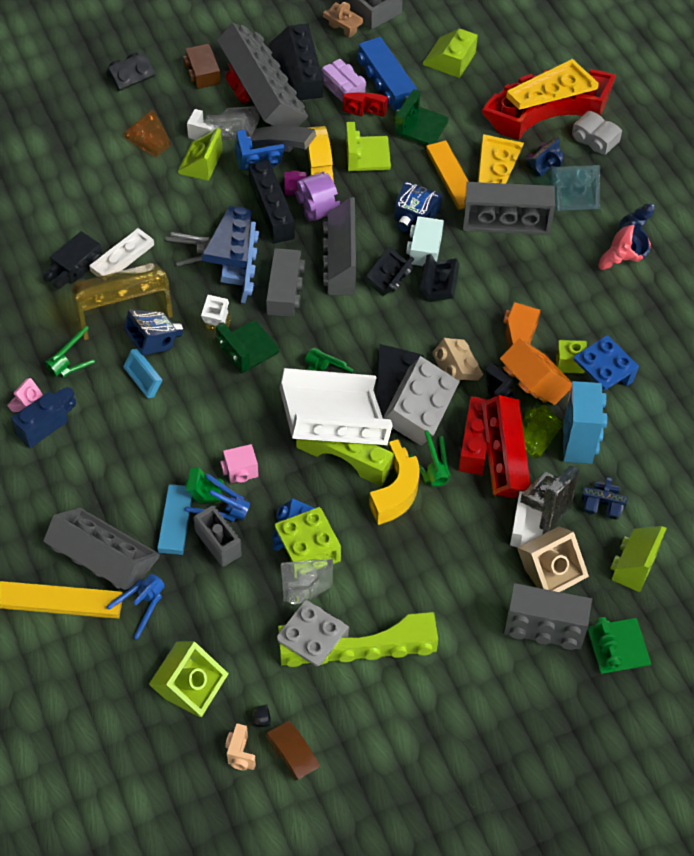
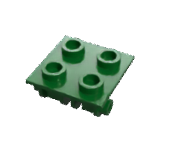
[587,617,651,674]

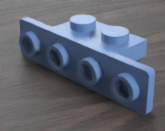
[220,222,259,303]

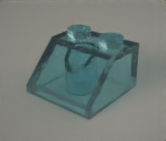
[552,164,600,211]

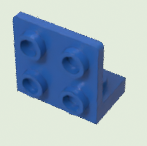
[234,130,284,171]
[573,335,639,390]

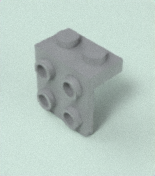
[277,600,349,666]

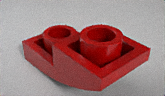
[343,92,388,117]

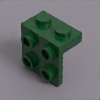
[393,89,449,145]
[215,321,279,374]

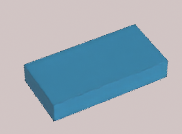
[123,349,162,398]

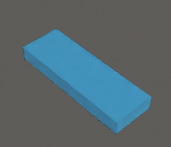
[158,485,193,555]

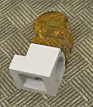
[201,295,231,329]

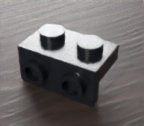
[106,52,156,91]
[363,246,414,297]
[420,254,460,302]
[485,363,515,399]

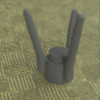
[165,232,211,266]

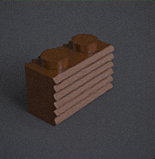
[183,44,221,89]

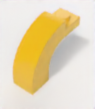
[305,126,334,182]
[369,439,419,525]

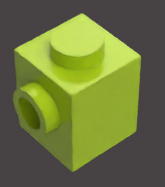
[556,340,587,373]

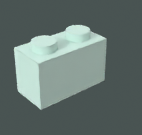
[406,216,444,266]

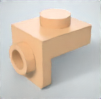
[226,724,256,771]

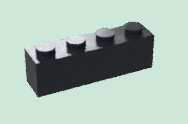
[248,159,295,244]

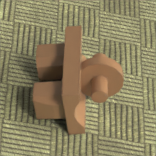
[323,2,363,37]

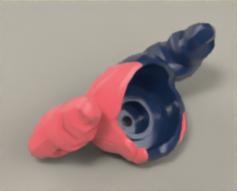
[598,203,655,270]

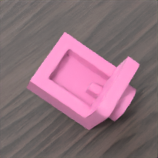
[7,378,43,412]

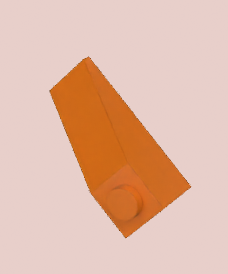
[503,302,541,348]

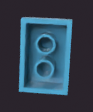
[563,381,607,464]

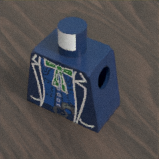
[394,181,442,232]
[123,310,183,355]

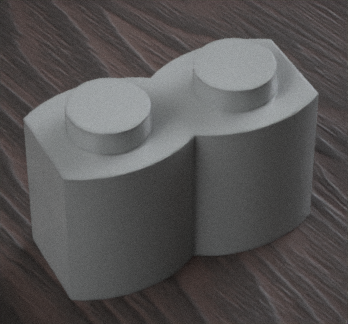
[572,111,622,155]

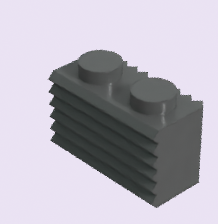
[193,506,242,567]

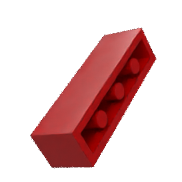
[482,395,531,499]

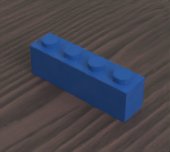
[357,37,417,111]

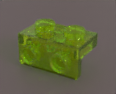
[522,404,564,459]

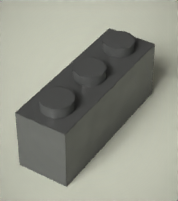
[266,248,305,317]

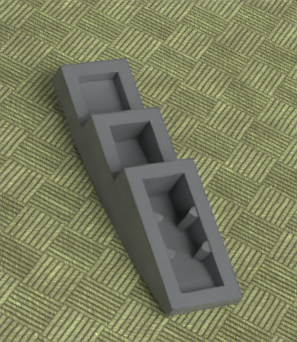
[246,126,316,152]

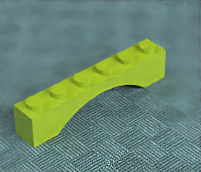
[278,612,438,667]

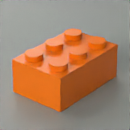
[500,338,572,405]

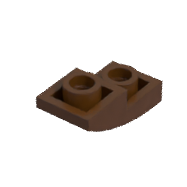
[266,720,320,781]

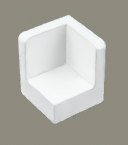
[187,109,218,140]

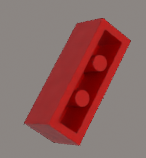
[459,396,489,475]

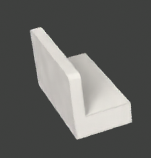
[510,491,546,547]

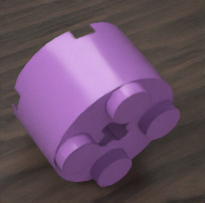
[295,171,340,222]

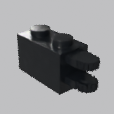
[43,231,102,290]

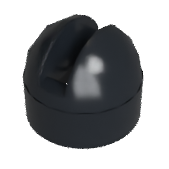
[251,704,271,727]

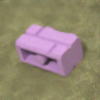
[321,59,366,102]

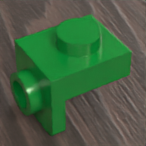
[186,467,224,503]

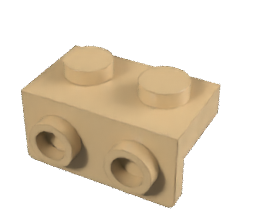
[432,338,483,381]

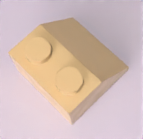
[517,527,589,592]

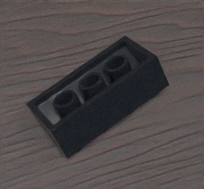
[269,23,323,100]

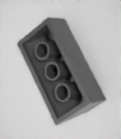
[323,197,356,295]
[43,508,160,590]

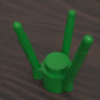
[44,326,95,377]
[305,347,354,373]
[409,430,451,487]

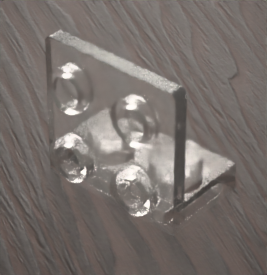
[205,106,261,140]

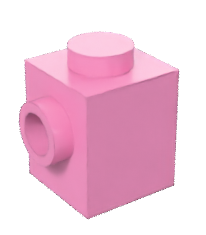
[220,444,258,484]

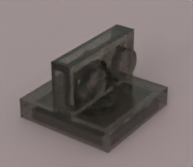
[520,465,579,532]

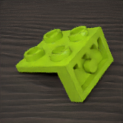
[346,122,391,171]
[275,507,341,579]

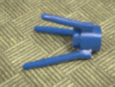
[185,474,250,522]
[107,574,165,640]

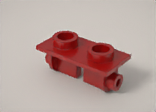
[226,63,250,103]

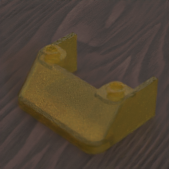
[71,263,173,340]

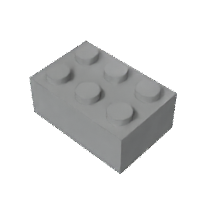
[383,356,460,446]

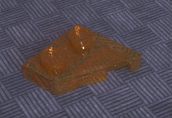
[125,110,170,157]

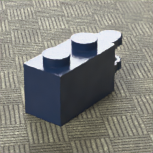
[11,387,76,448]

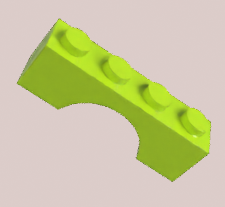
[296,439,394,487]

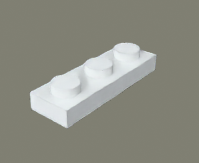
[89,228,154,283]

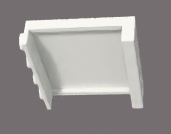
[280,368,393,445]

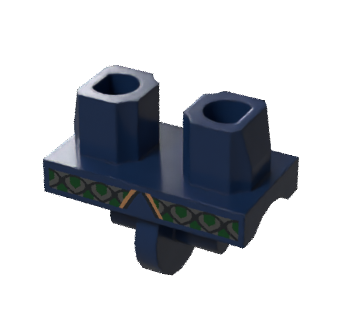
[526,137,564,177]
[581,477,628,519]

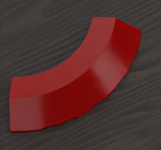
[482,69,616,140]

